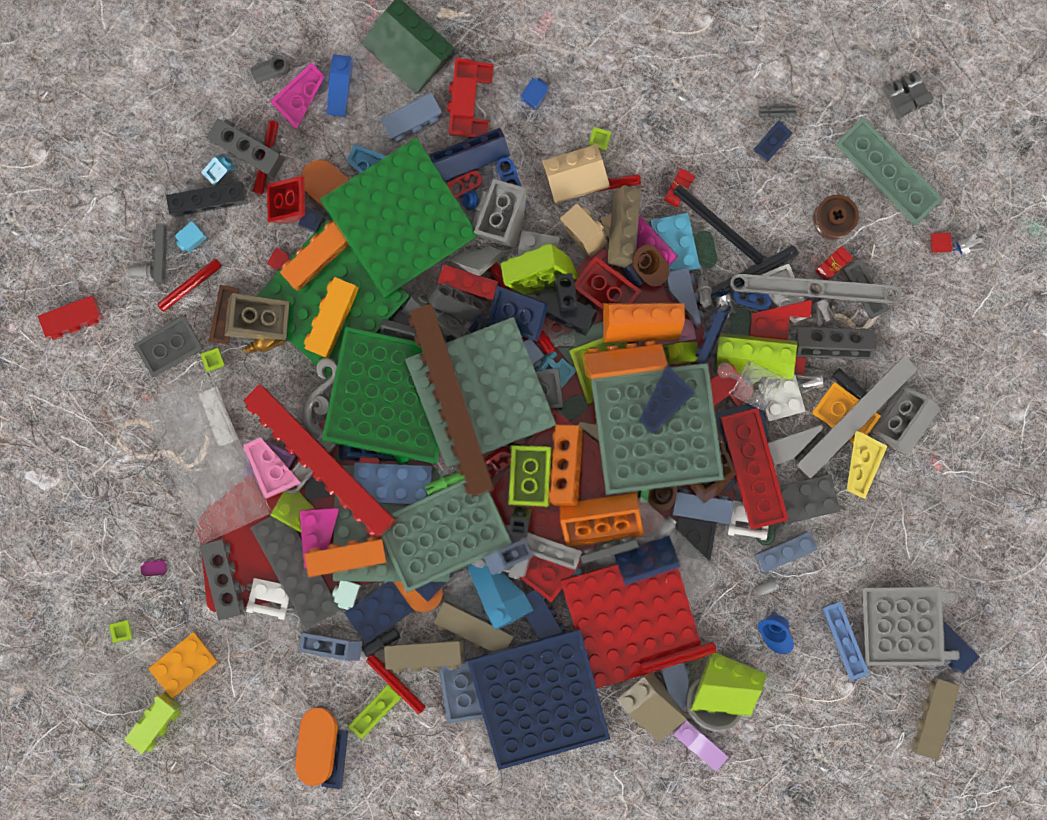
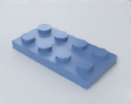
[354,463,432,505]

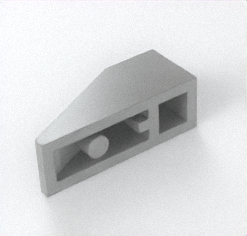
[768,425,823,468]

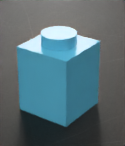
[175,221,207,253]

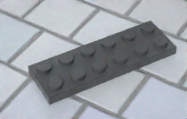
[250,516,340,629]

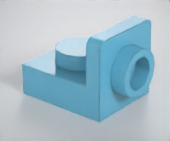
[201,154,236,186]

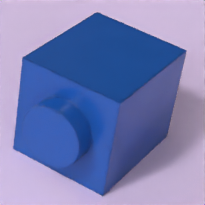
[520,78,549,110]

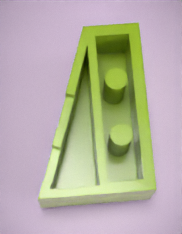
[124,692,182,754]

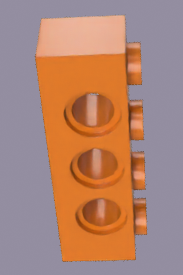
[548,425,583,506]

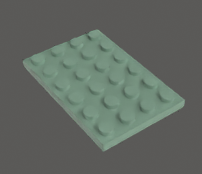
[381,479,513,593]

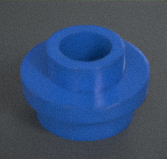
[461,191,479,210]

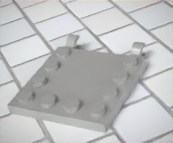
[863,587,959,666]

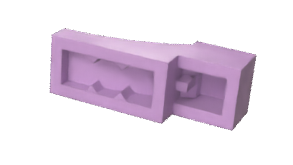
[673,720,728,771]

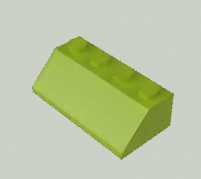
[717,333,798,380]

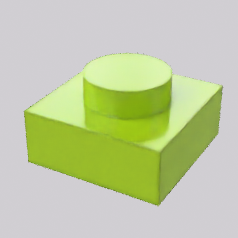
[588,127,612,151]
[200,348,226,372]
[109,620,133,643]

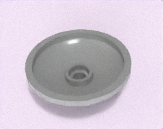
[686,678,742,731]

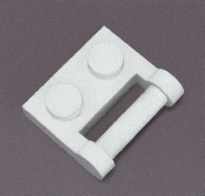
[728,501,769,541]
[246,578,289,620]

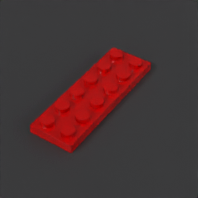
[720,408,789,530]

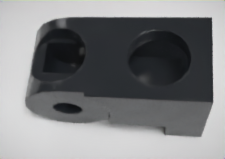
[553,273,577,311]
[509,507,532,537]

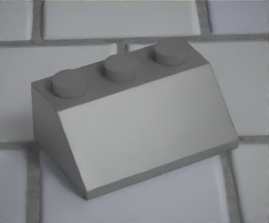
[870,385,941,455]

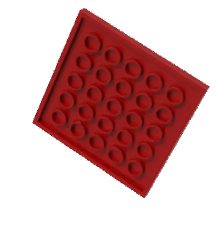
[560,563,705,689]

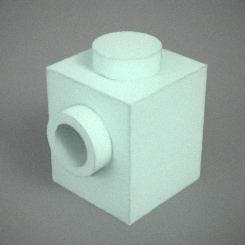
[332,581,361,610]

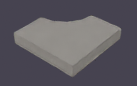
[449,246,503,276]

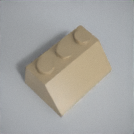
[542,144,610,204]

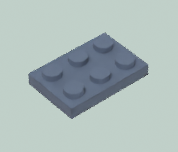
[439,661,483,724]

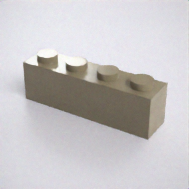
[607,185,641,268]
[434,600,514,653]
[384,640,466,673]
[911,677,960,760]

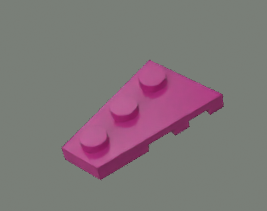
[270,62,325,130]
[636,216,679,266]
[300,507,339,568]

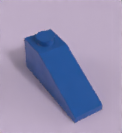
[326,54,354,117]

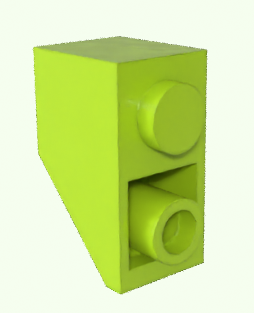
[662,342,698,365]

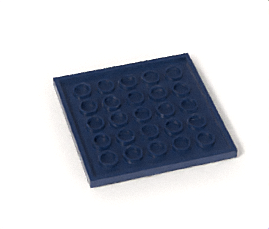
[467,628,610,770]

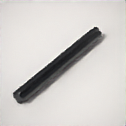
[673,185,764,264]
[697,246,798,306]

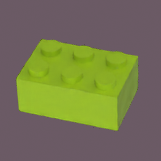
[509,446,553,506]

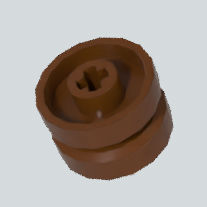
[813,194,859,240]

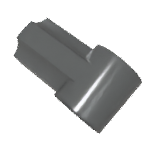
[250,55,290,84]

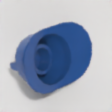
[758,611,794,654]

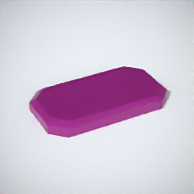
[140,561,167,576]

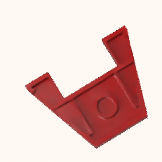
[750,300,812,374]

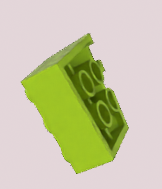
[501,244,579,295]
[691,653,767,716]

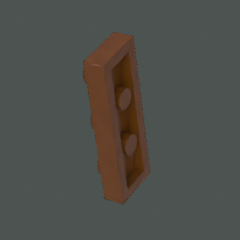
[209,285,240,345]

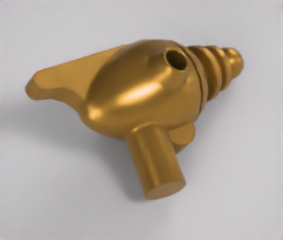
[243,339,286,353]

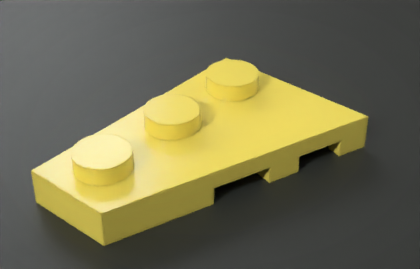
[847,431,887,499]

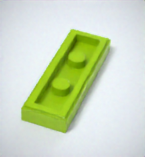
[348,684,401,740]

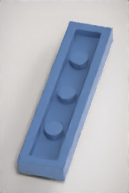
[822,601,869,681]

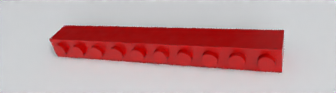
[243,384,397,537]

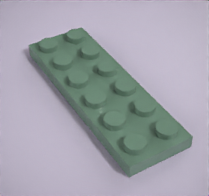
[835,118,943,226]

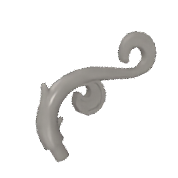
[298,358,337,438]

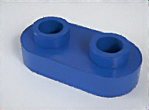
[733,286,771,311]

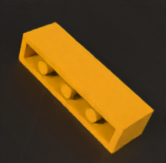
[304,277,359,358]

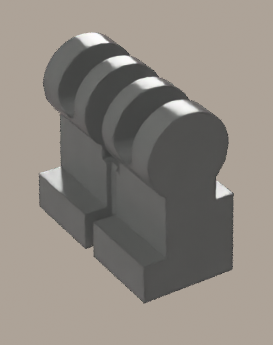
[883,71,933,119]

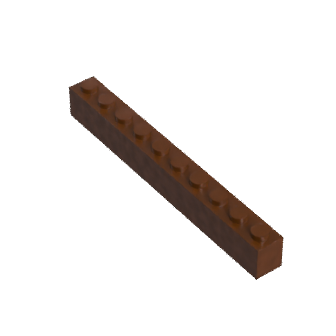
[408,303,494,498]

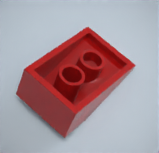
[267,176,305,224]
[574,256,641,313]

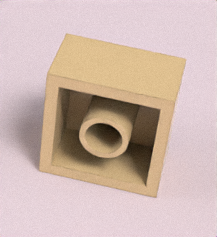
[560,204,608,259]

